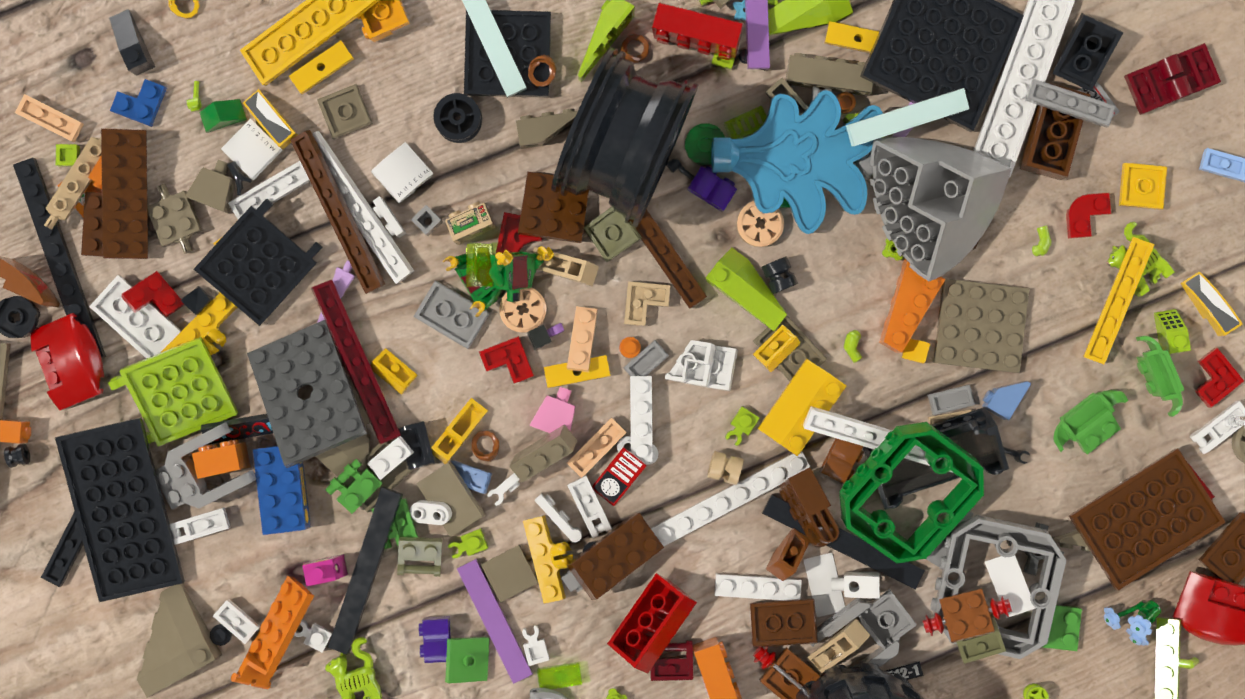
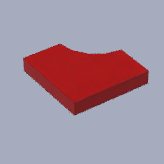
[496,212,542,253]

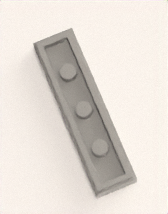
[1025,79,1116,128]

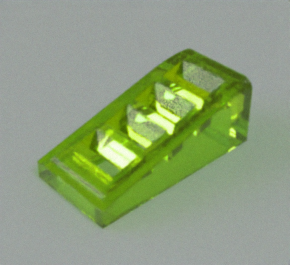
[723,105,767,139]

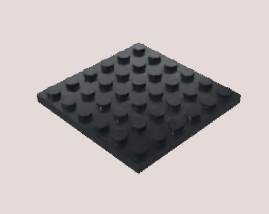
[860,0,1024,132]

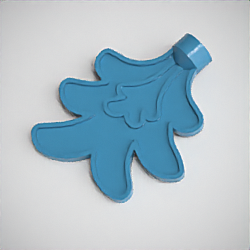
[711,90,883,234]

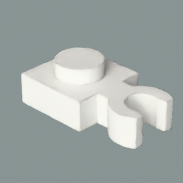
[294,620,333,653]
[522,625,550,666]

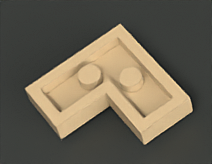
[624,281,670,326]

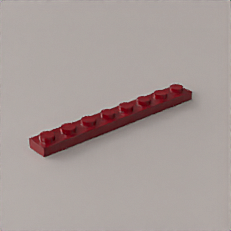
[311,279,401,445]

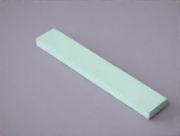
[462,0,527,98]
[846,88,969,146]

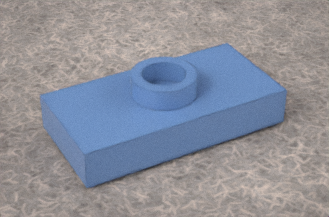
[451,460,492,494]

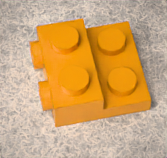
[358,0,410,42]

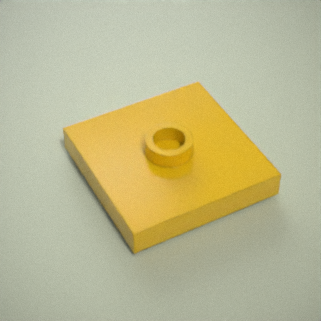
[1119,163,1167,210]

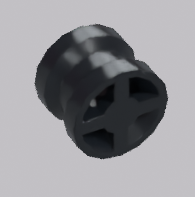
[4,444,30,468]

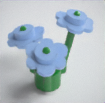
[1104,600,1161,646]

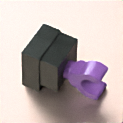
[527,323,565,351]

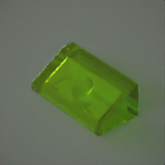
[466,243,493,287]

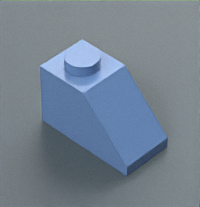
[982,381,1031,420]

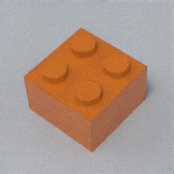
[192,440,251,479]

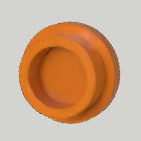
[836,92,856,114]
[619,337,641,358]

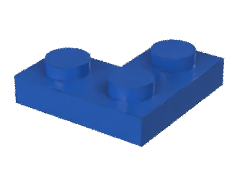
[110,79,167,127]

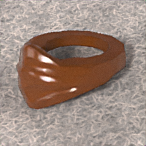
[620,34,649,64]
[528,55,557,87]
[472,431,500,462]

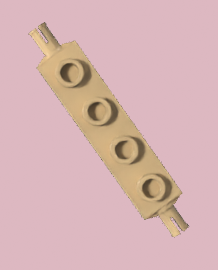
[44,128,107,230]

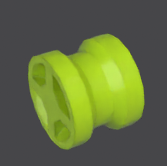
[1023,683,1049,699]

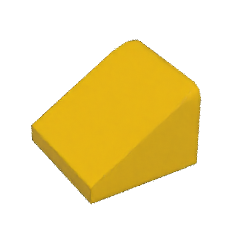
[901,339,930,364]

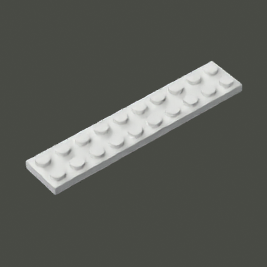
[973,0,1075,178]

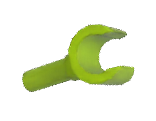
[186,81,202,112]

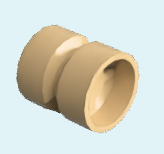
[707,451,743,485]

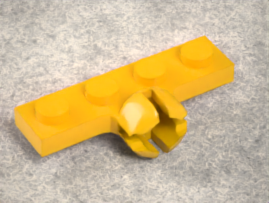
[161,293,238,355]
[523,515,573,604]

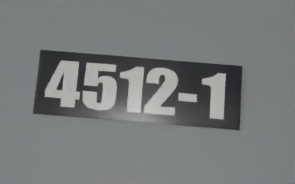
[885,661,924,680]

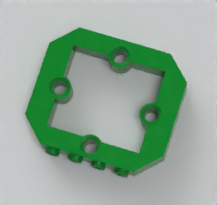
[839,422,984,563]

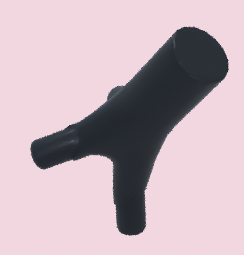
[227,161,252,196]

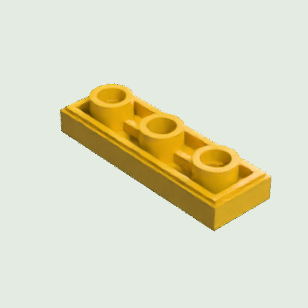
[824,21,879,53]
[289,40,354,95]
[544,355,610,388]

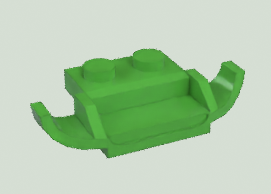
[1136,336,1184,417]
[1053,390,1128,455]

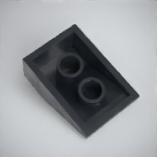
[1052,13,1123,91]

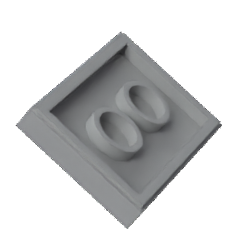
[413,280,490,349]

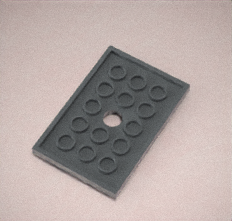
[247,320,368,468]

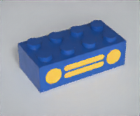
[253,446,311,535]

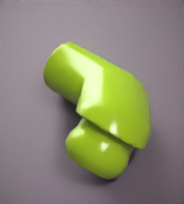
[1032,225,1052,256]
[844,330,862,363]

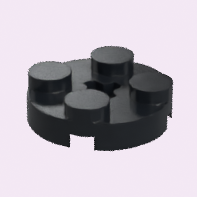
[0,296,40,338]

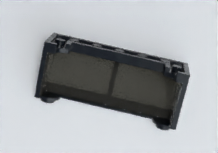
[863,407,1009,510]

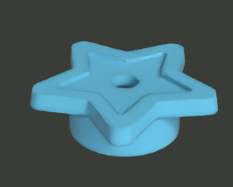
[732,0,746,21]

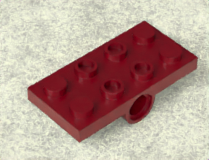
[1124,43,1221,115]

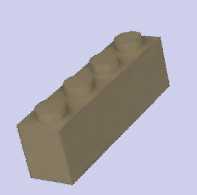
[785,53,873,96]

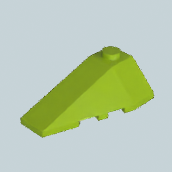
[578,0,635,82]
[768,0,853,36]
[706,247,787,331]

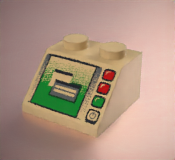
[445,202,496,245]

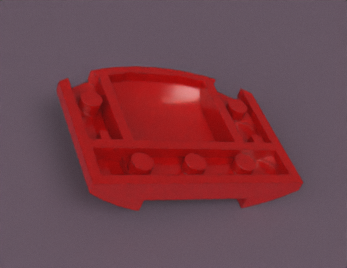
[31,313,104,410]
[1173,571,1245,646]

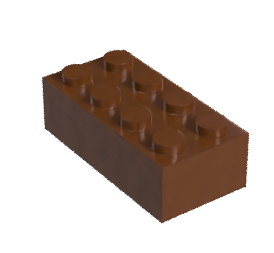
[1020,83,1091,180]
[566,513,664,600]

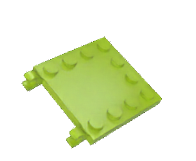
[108,337,238,447]

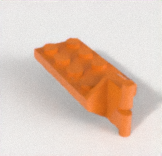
[231,576,314,690]

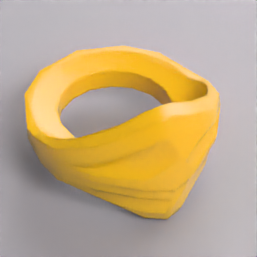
[168,0,200,19]

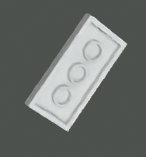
[89,275,182,358]

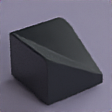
[181,286,213,315]

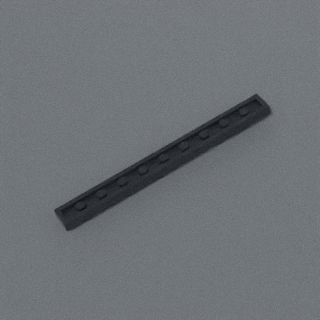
[13,157,106,358]

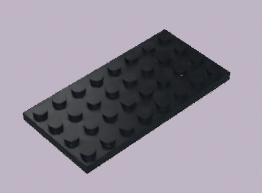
[55,417,185,602]

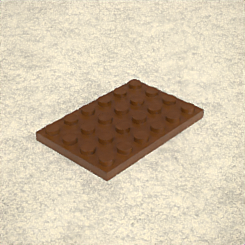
[1069,448,1226,591]

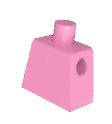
[530,387,575,433]

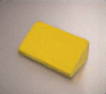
[753,325,800,372]
[370,348,418,394]

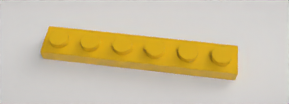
[1083,237,1155,364]

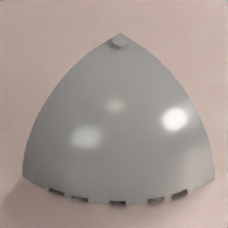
[870,137,1011,281]

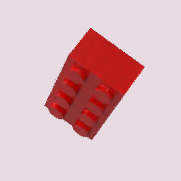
[652,3,743,60]
[607,573,697,674]

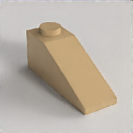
[533,247,599,287]
[806,619,871,675]

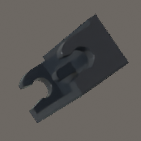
[398,421,435,470]

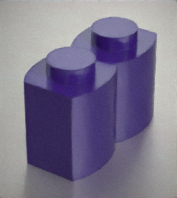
[687,166,737,212]
[419,616,451,663]

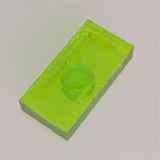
[537,662,582,689]

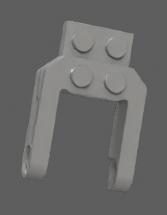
[156,422,257,509]
[811,589,917,667]

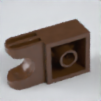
[779,467,839,548]

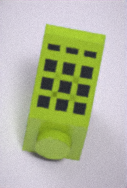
[1154,309,1191,354]

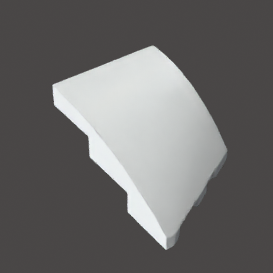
[665,340,738,391]

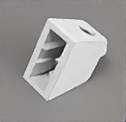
[831,571,880,599]

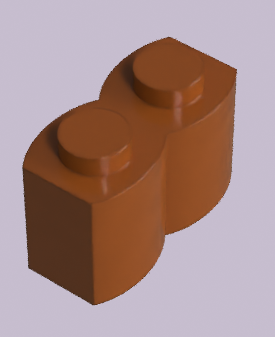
[819,438,864,484]

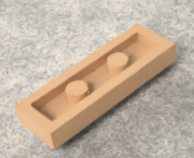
[15,94,84,143]
[567,306,598,372]
[567,417,627,478]

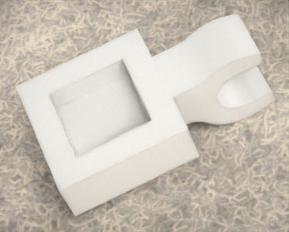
[487,473,520,506]

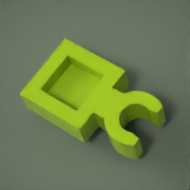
[725,406,759,446]
[448,528,489,558]

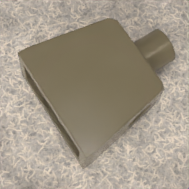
[185,160,236,214]

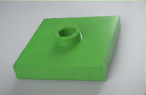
[445,637,489,684]

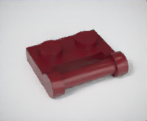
[650,640,693,681]

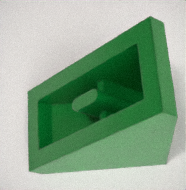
[199,99,247,133]

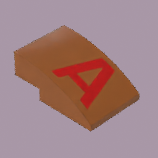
[0,256,60,307]

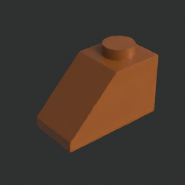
[766,528,810,581]

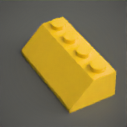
[757,359,846,457]

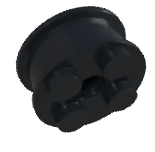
[433,93,482,143]

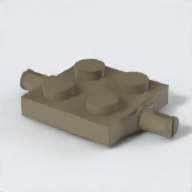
[148,184,203,254]

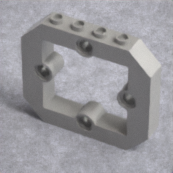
[930,515,1066,659]

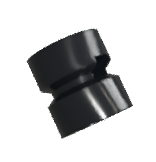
[761,256,798,294]

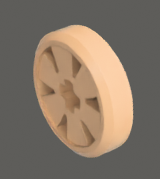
[737,201,784,247]
[499,287,547,333]

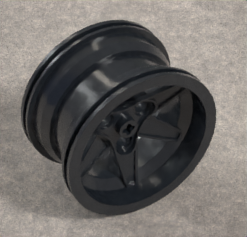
[551,47,699,228]

